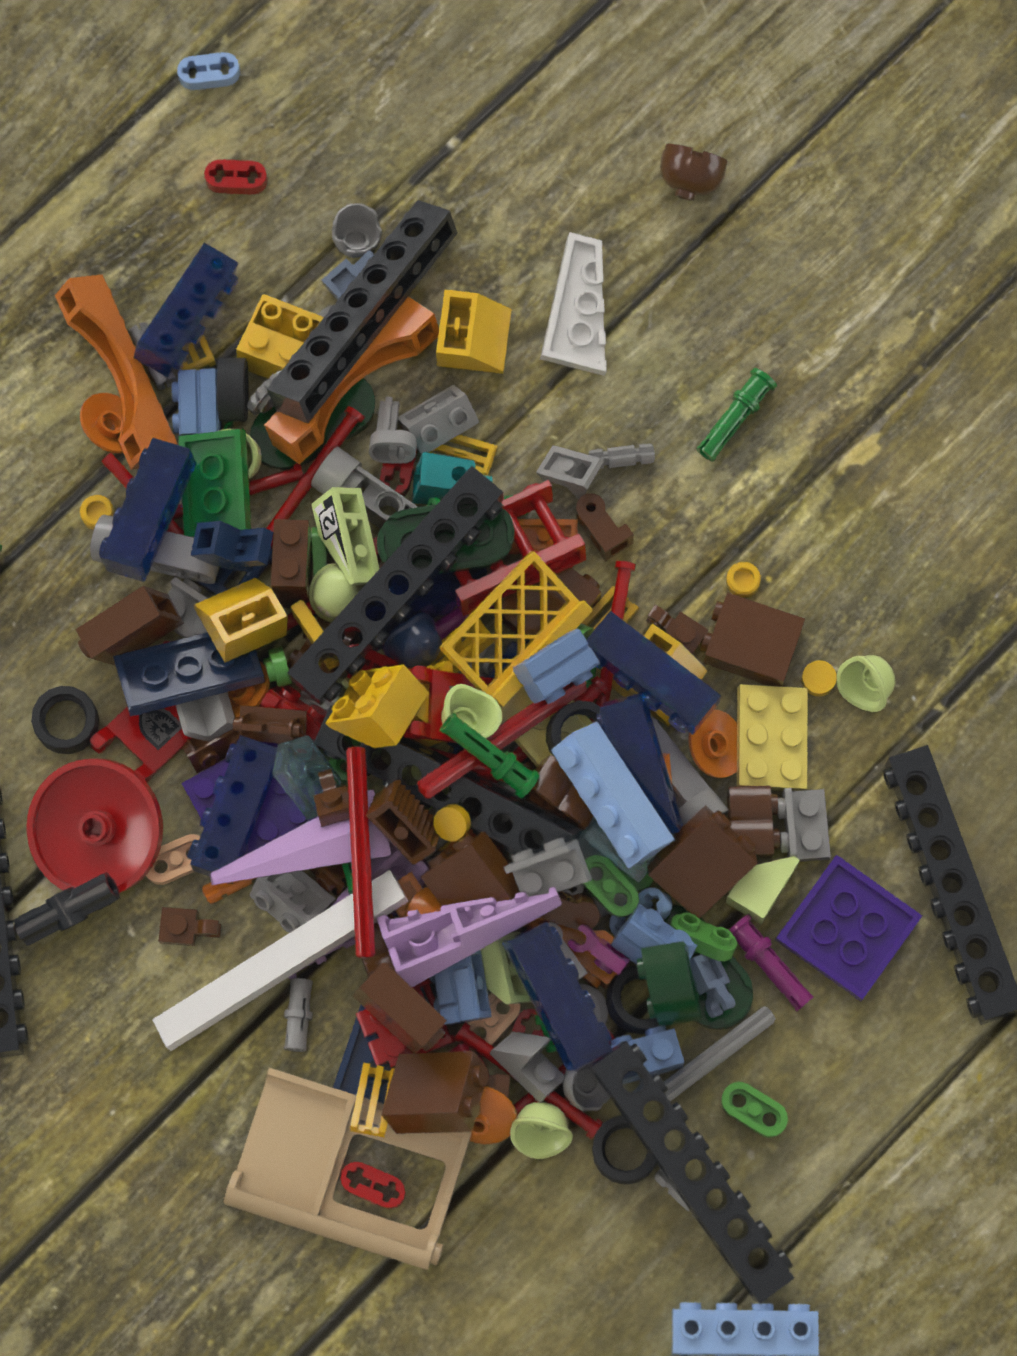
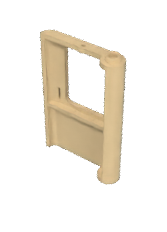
[224,1068,471,1270]

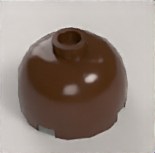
[660,143,728,201]

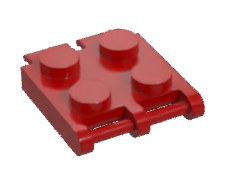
[356,978,457,1068]

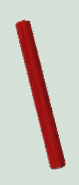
[417,681,587,799]
[346,747,375,958]

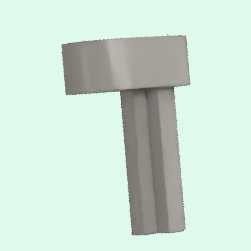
[369,397,417,464]

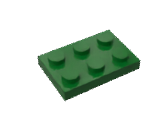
[178,429,252,538]

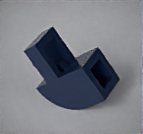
[190,521,274,572]

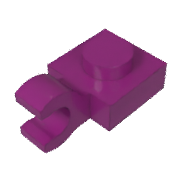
[567,924,631,975]

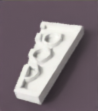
[540,232,607,376]

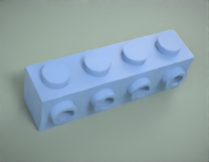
[551,722,675,869]
[672,1302,819,1356]

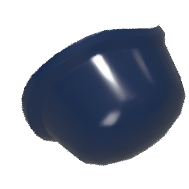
[382,612,442,669]

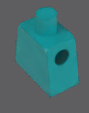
[412,452,493,504]

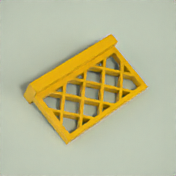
[439,551,593,707]

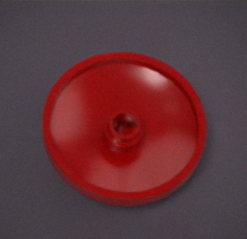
[26,758,163,894]

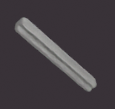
[664,1006,776,1101]

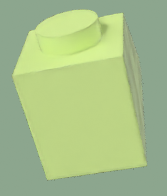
[726,856,800,924]
[481,932,532,1005]

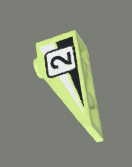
[312,487,380,585]

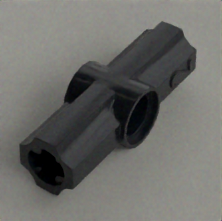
[14,872,120,946]

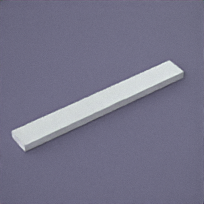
[152,870,409,1051]

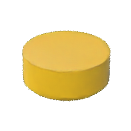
[80,495,115,530]
[726,562,761,598]
[801,660,837,696]
[433,804,471,841]

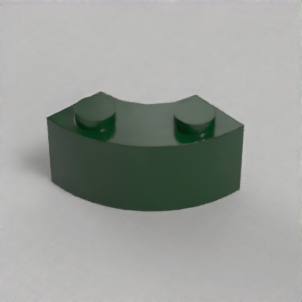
[637,941,702,1027]

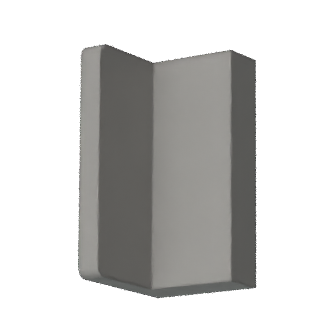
[176,692,235,742]

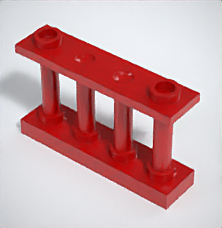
[454,480,586,616]

